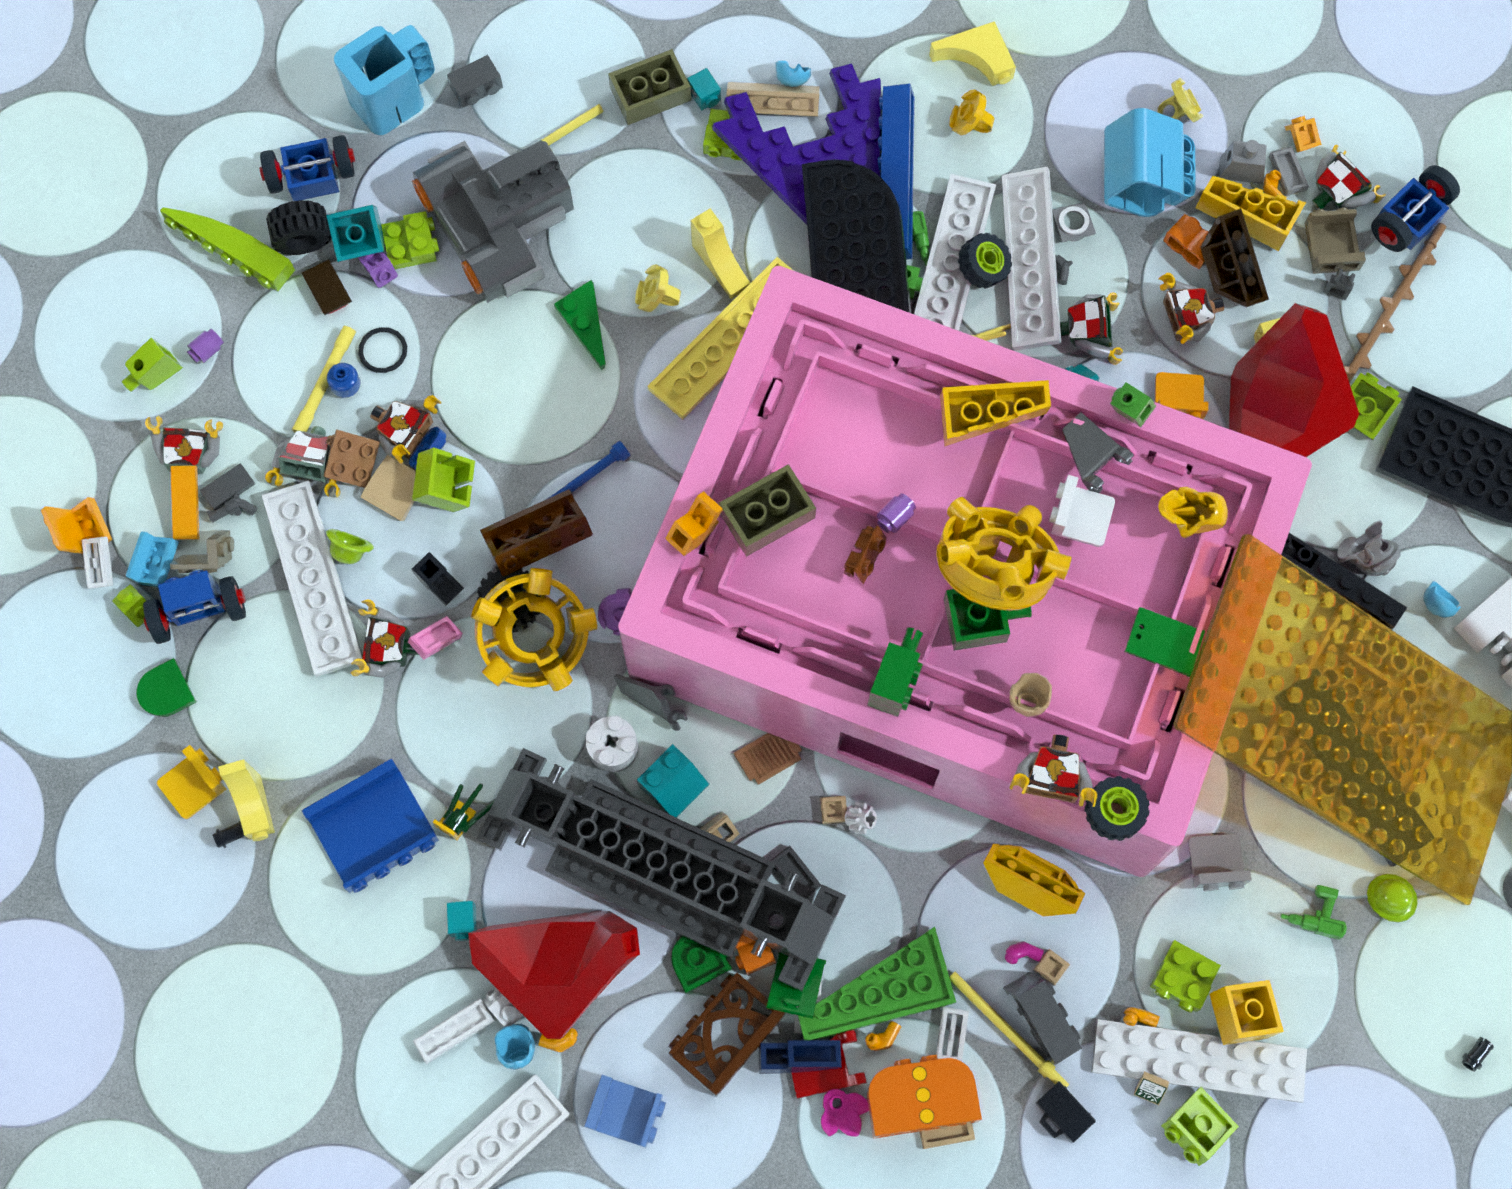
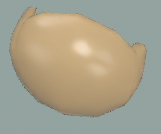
[1009,673,1052,717]

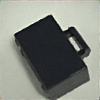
[1035,1081,1096,1143]

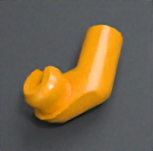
[1263,170,1284,196]
[1123,1007,1160,1027]
[865,1020,902,1051]
[538,1028,578,1052]

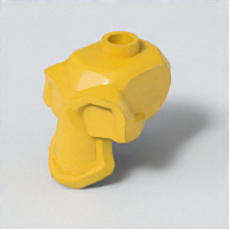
[1158,487,1228,538]

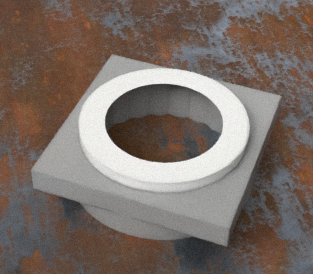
[1052,202,1096,243]

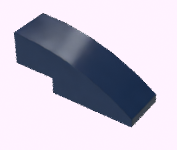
[758,1040,841,1074]

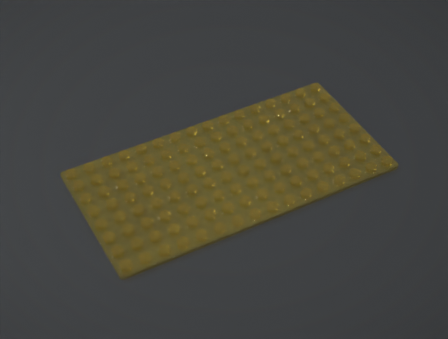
[1174,534,1512,905]

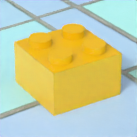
[1209,980,1284,1045]

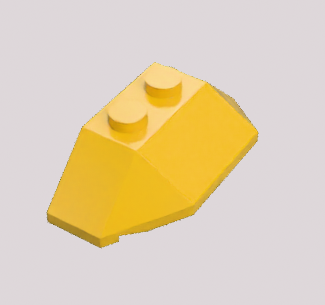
[983,844,1085,917]

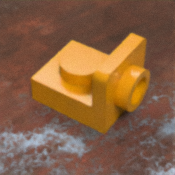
[1285,115,1322,152]

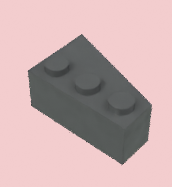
[1003,972,1082,1065]

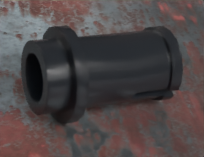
[212,821,246,848]
[1462,1037,1494,1072]

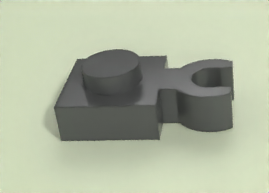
[1323,269,1355,300]

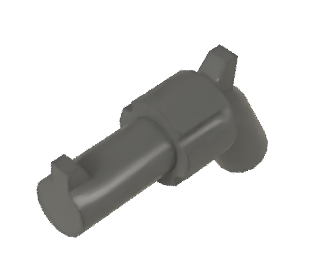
[1055,255,1073,285]
[206,493,258,523]

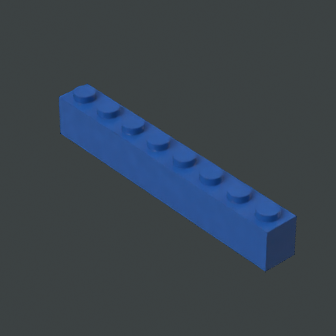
[878,83,915,260]

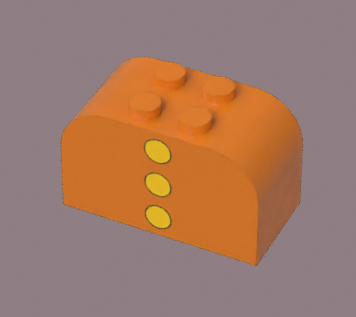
[867,1055,982,1139]

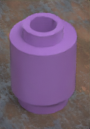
[187,329,224,364]
[877,493,916,533]

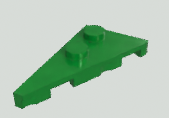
[554,280,606,370]

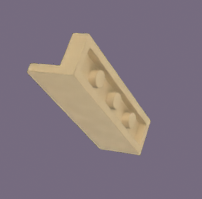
[726,82,819,116]

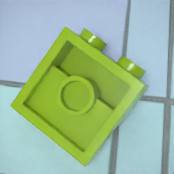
[703,109,742,161]
[381,211,439,269]
[1351,372,1402,440]
[1150,940,1221,1013]
[1161,1087,1239,1166]

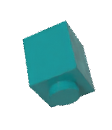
[687,68,721,111]
[447,901,477,941]

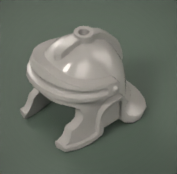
[1338,520,1401,576]

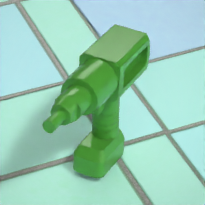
[912,211,930,267]
[1280,885,1347,940]

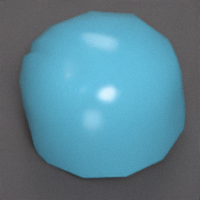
[775,61,811,87]
[1423,581,1461,618]

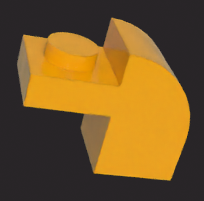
[665,491,723,556]

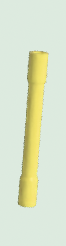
[292,326,356,433]

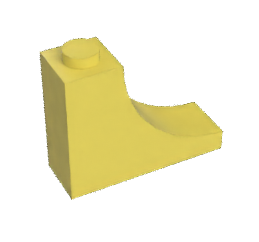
[929,21,1016,86]
[690,208,750,299]
[218,759,275,841]

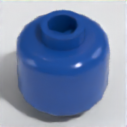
[327,363,361,398]

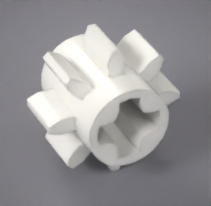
[845,802,877,834]

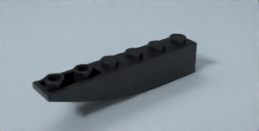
[1280,533,1407,630]

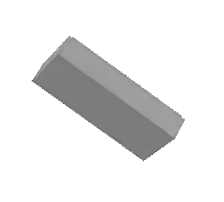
[1269,147,1309,196]

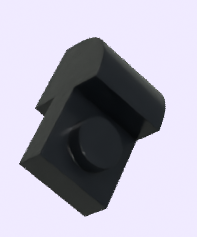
[411,552,464,606]

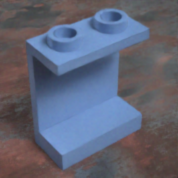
[584,1075,666,1148]

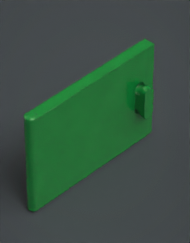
[1124,607,1205,677]
[766,952,826,1019]

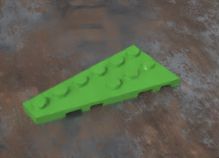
[798,927,956,1040]

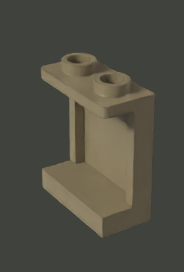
[1305,208,1366,274]

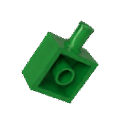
[943,589,1032,651]
[867,627,923,717]

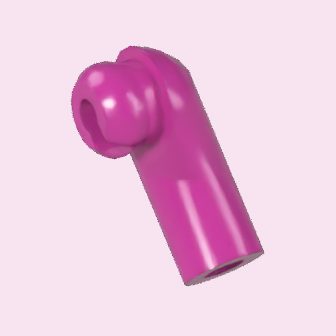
[1005,941,1044,964]

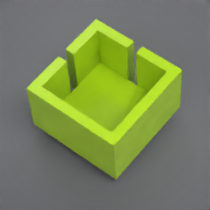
[412,447,475,512]

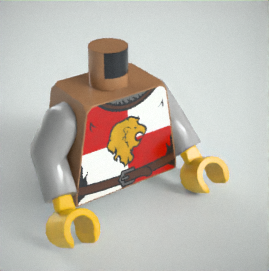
[1158,272,1224,344]
[370,395,442,464]
[1009,734,1097,807]

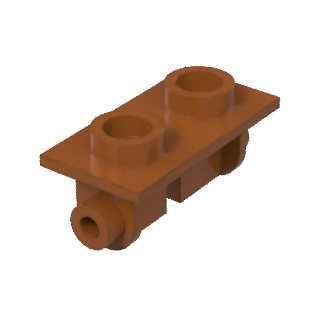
[843,525,887,584]

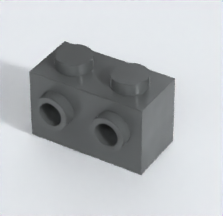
[447,55,503,108]

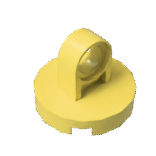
[1157,78,1203,123]
[635,264,681,312]

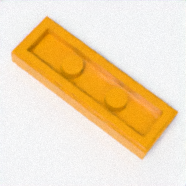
[171,466,199,540]

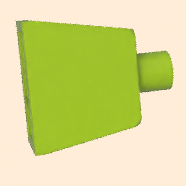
[121,337,183,392]

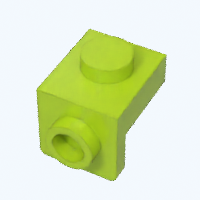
[111,584,146,627]

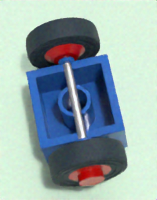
[259,135,356,201]
[1371,165,1460,252]
[143,570,246,644]

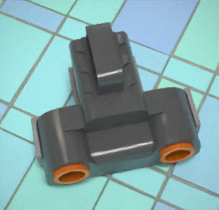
[412,140,574,303]

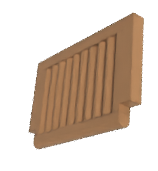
[733,733,802,785]

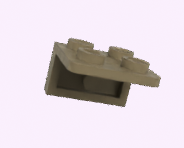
[170,530,234,573]

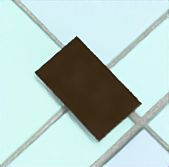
[301,259,352,316]

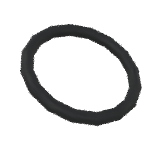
[358,327,408,373]

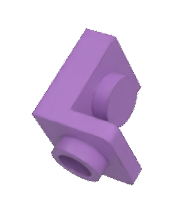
[358,252,398,288]

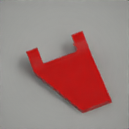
[792,1030,867,1099]

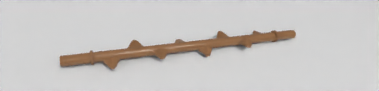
[1344,223,1447,383]

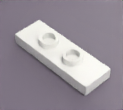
[413,998,494,1064]

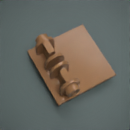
[323,429,380,488]

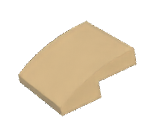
[361,455,416,521]

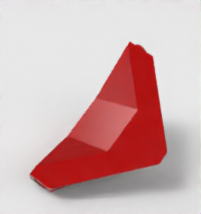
[1229,303,1359,457]
[468,911,640,1039]

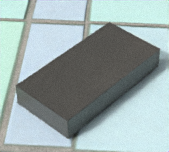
[200,463,255,511]
[770,845,821,898]

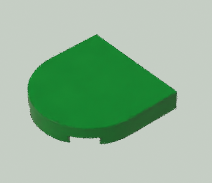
[136,658,197,717]
[671,936,732,994]

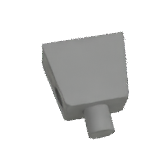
[1219,140,1267,184]

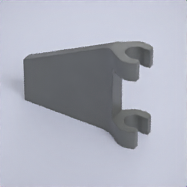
[1062,412,1134,493]
[614,674,688,731]

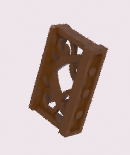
[480,489,593,576]
[668,972,785,1097]

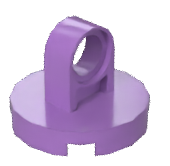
[598,588,632,636]

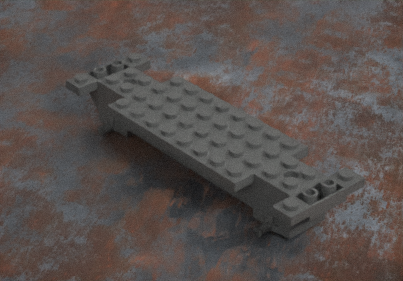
[477,748,846,992]

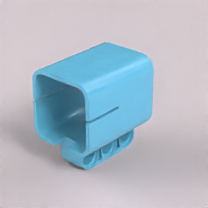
[334,25,435,135]
[1104,108,1196,217]

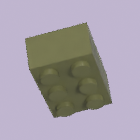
[608,49,691,125]
[719,464,816,557]

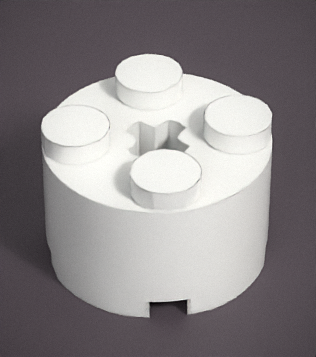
[586,716,638,772]

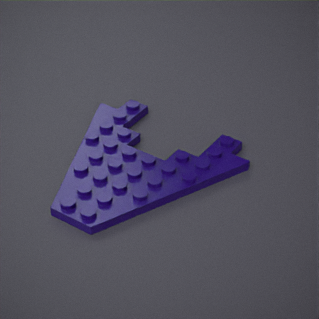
[712,63,881,225]

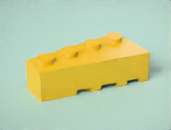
[1195,176,1306,251]
[940,380,1051,447]

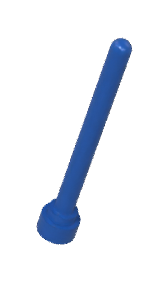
[547,440,631,499]

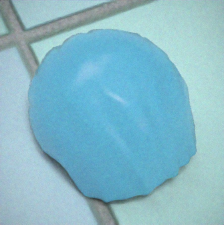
[494,1023,535,1070]

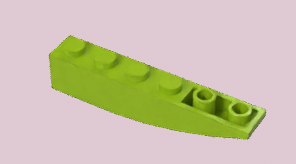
[160,207,295,292]

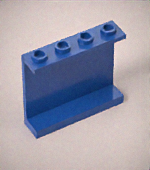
[301,758,439,893]

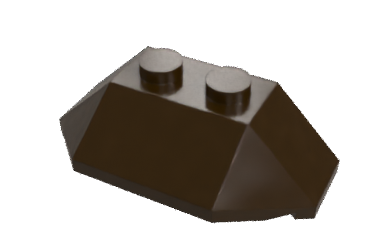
[1200,208,1269,308]

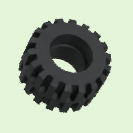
[266,200,331,255]
[477,567,541,633]

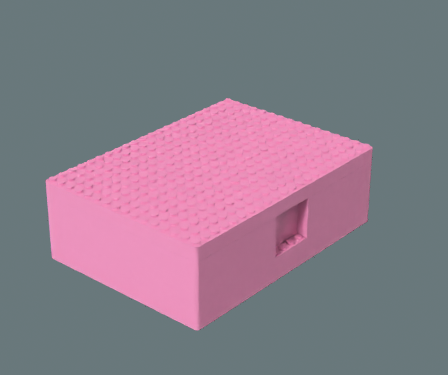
[618,266,1312,877]

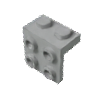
[1188,834,1252,892]

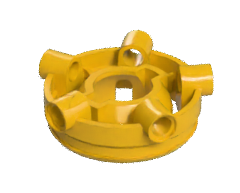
[936,497,1072,611]
[471,568,598,691]

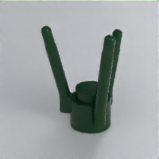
[442,783,495,835]

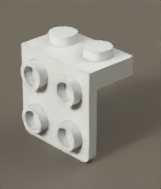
[1049,475,1115,547]

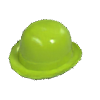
[326,529,374,564]
[1367,874,1418,923]

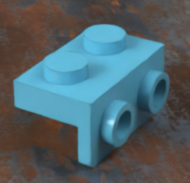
[126,531,179,587]

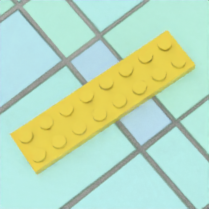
[647,257,794,420]

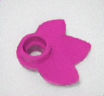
[821,1089,869,1137]

